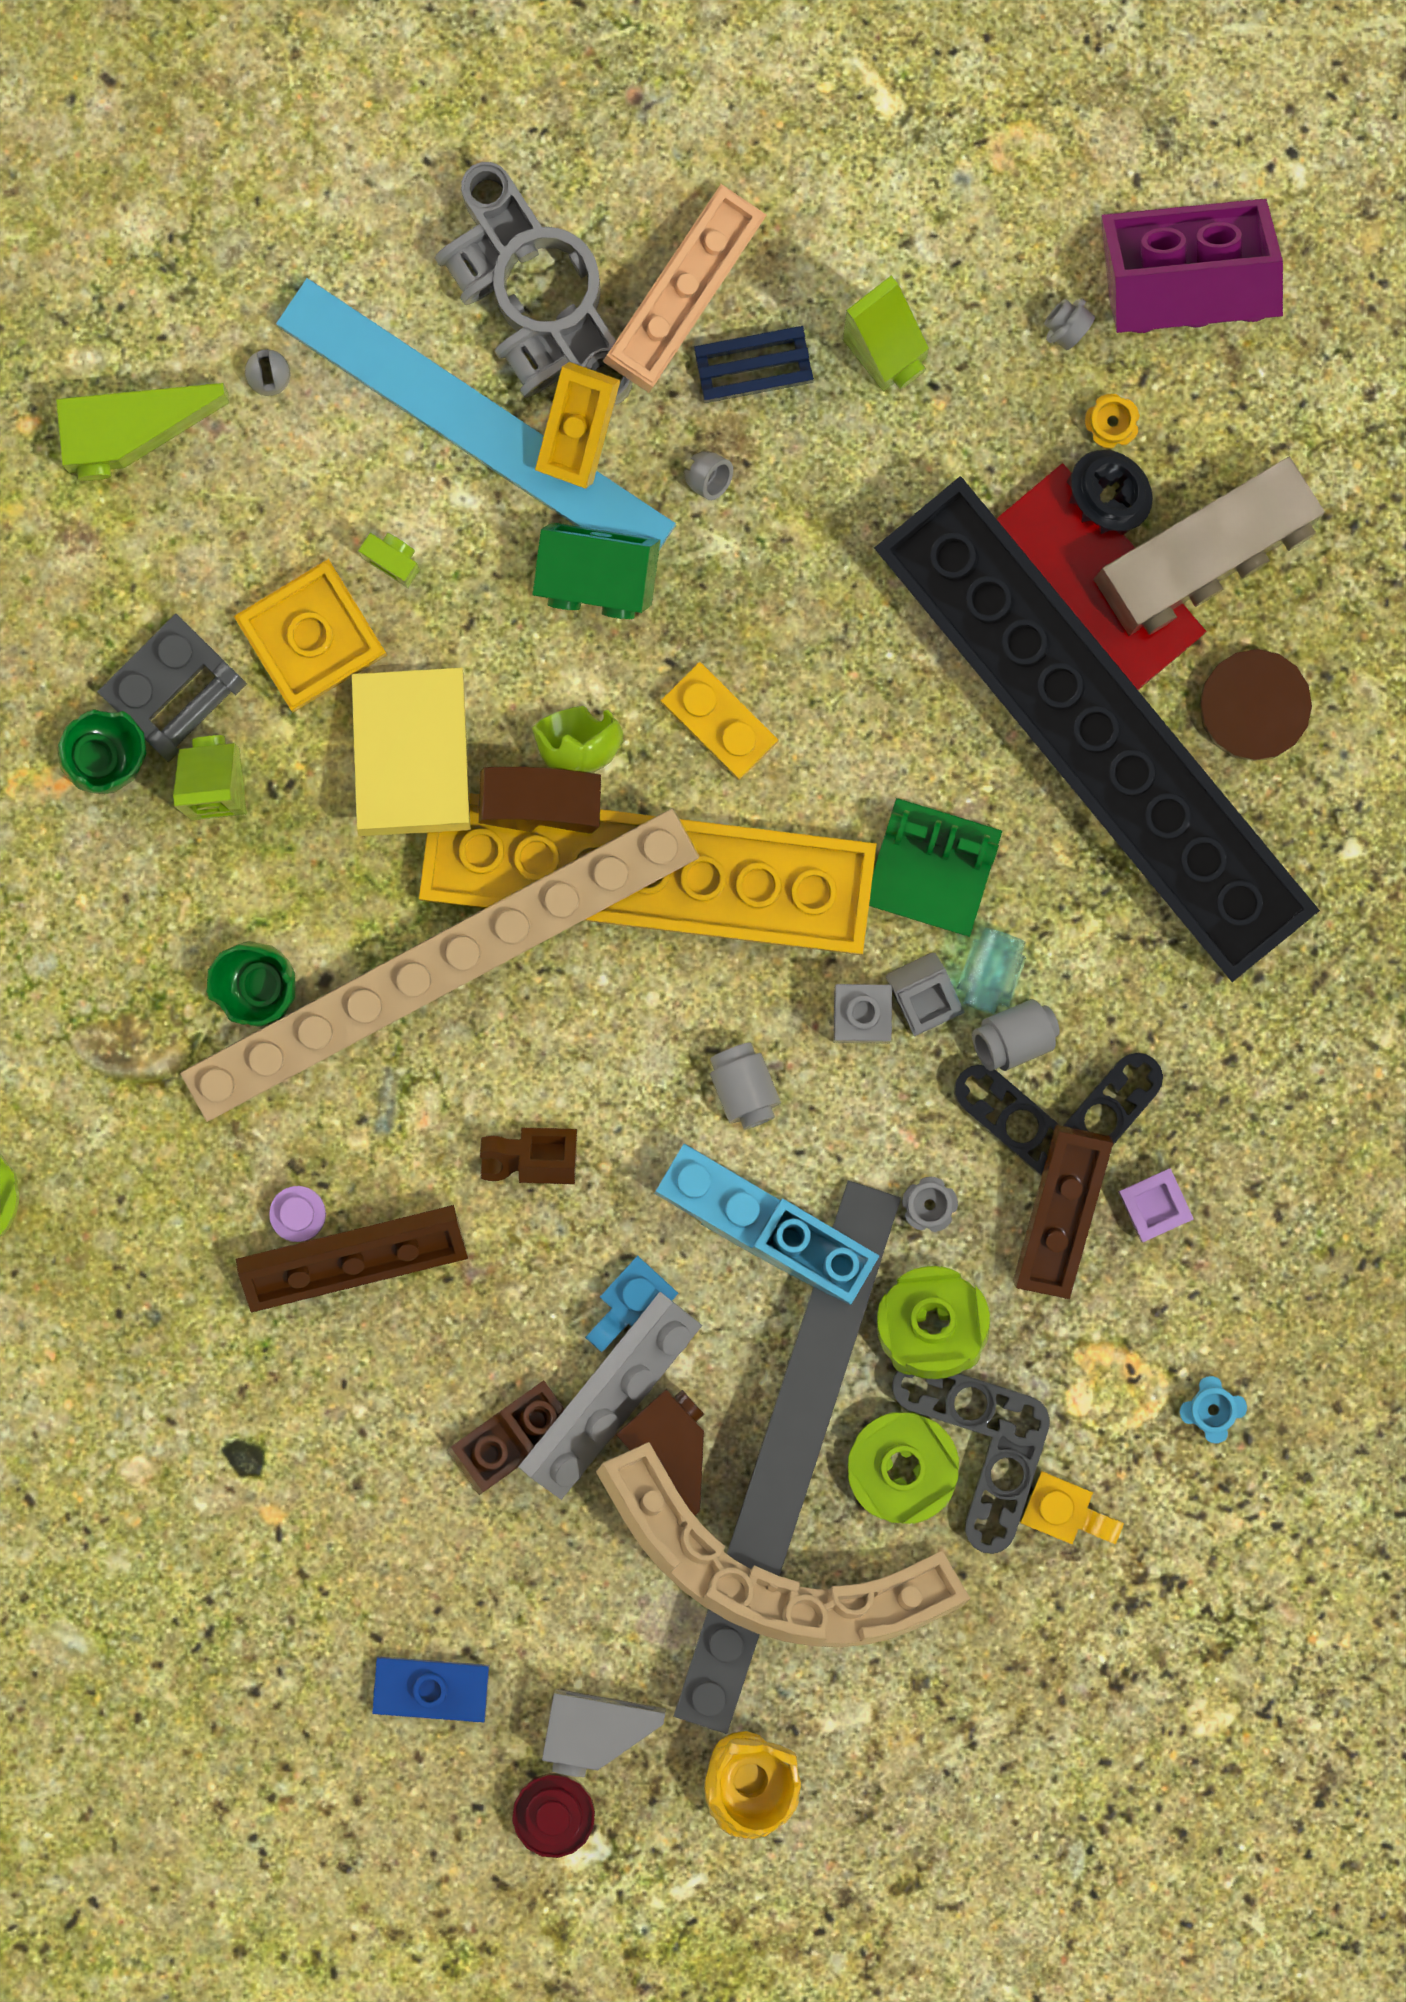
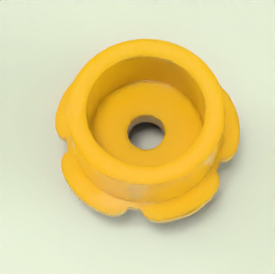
[1085,394,1140,449]

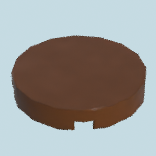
[1200,649,1312,761]

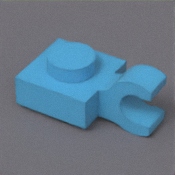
[585,1255,679,1353]

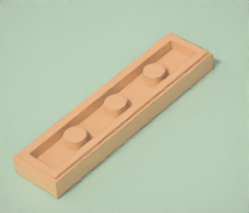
[603,184,767,393]

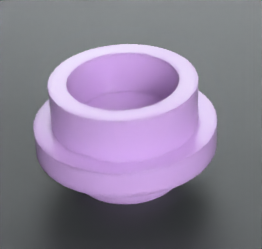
[269,1186,326,1242]

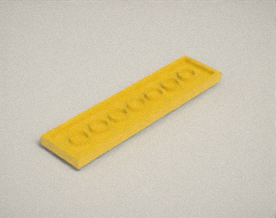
[419,793,877,955]

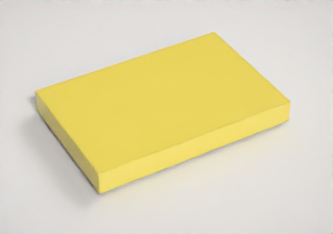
[352,668,471,836]

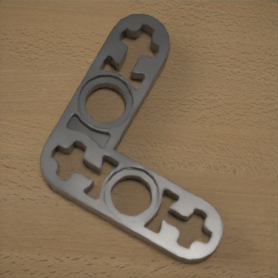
[892,1371,1050,1554]

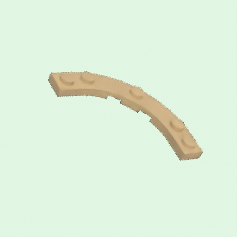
[596,1442,971,1647]

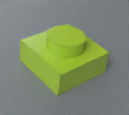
[358,532,420,588]

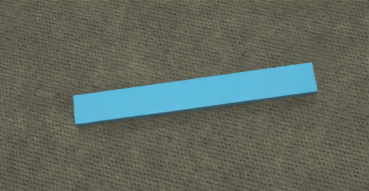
[276,278,676,551]

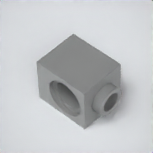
[834,984,892,1044]

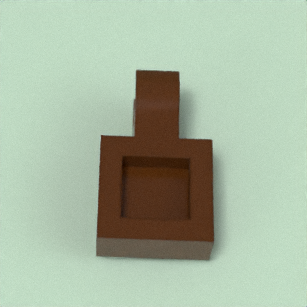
[480,1127,578,1184]

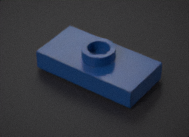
[372,1656,490,1723]

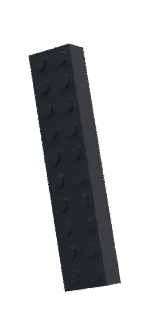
[874,476,1320,982]

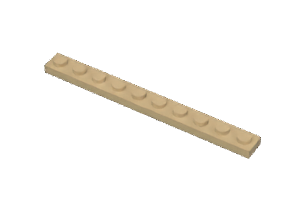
[180,808,700,1122]

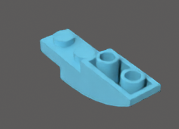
[654,1144,879,1305]

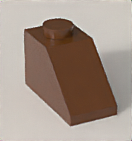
[616,1388,705,1516]

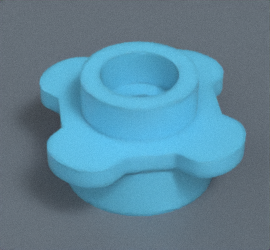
[1180,1376,1247,1443]

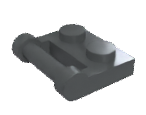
[97,613,247,763]

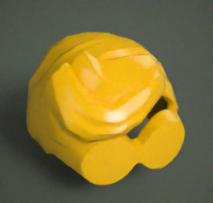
[704,1731,801,1839]

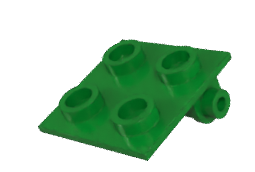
[869,798,1002,937]

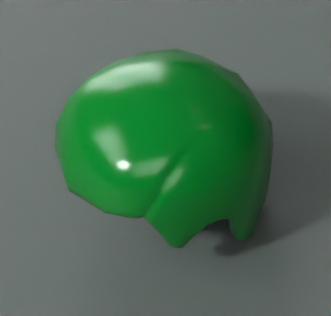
[57,709,147,794]
[206,941,295,1026]

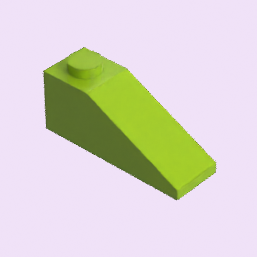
[842,275,929,392]
[56,383,229,481]
[173,735,247,820]

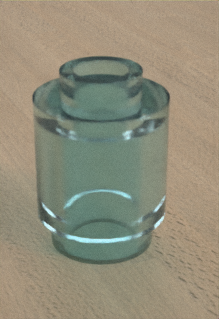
[956,928,1027,1015]

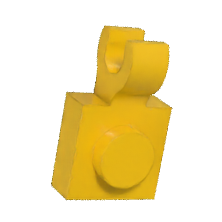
[1020,1471,1124,1545]

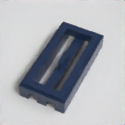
[694,326,814,403]

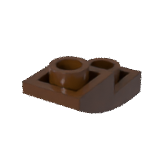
[478,767,601,834]
[447,1380,565,1495]

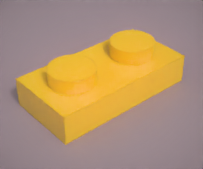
[535,362,621,489]
[660,662,779,781]

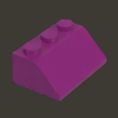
[1101,198,1283,333]

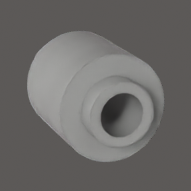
[972,999,1060,1071]
[710,1042,781,1130]

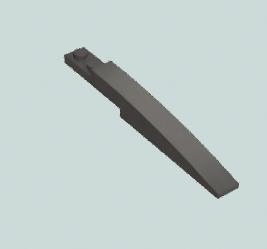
[673,1180,901,1734]

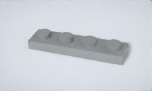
[518,1292,703,1500]

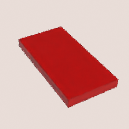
[996,463,1207,690]

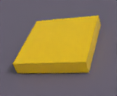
[233,558,387,713]

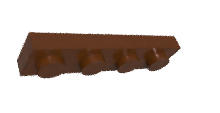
[236,1205,468,1313]

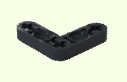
[954,1053,1163,1177]

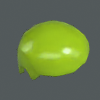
[532,706,623,773]

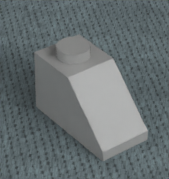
[542,1689,666,1777]

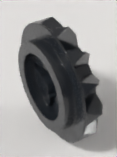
[1066,450,1153,536]

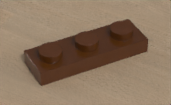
[1013,1125,1113,1299]

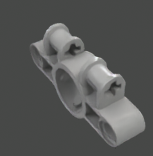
[434,162,632,405]

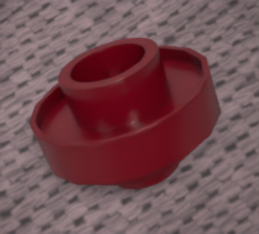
[512,1773,595,1858]

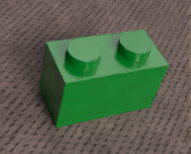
[533,522,661,619]

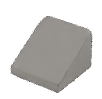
[886,953,965,1037]

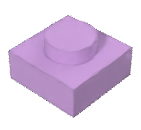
[1118,1168,1194,1243]

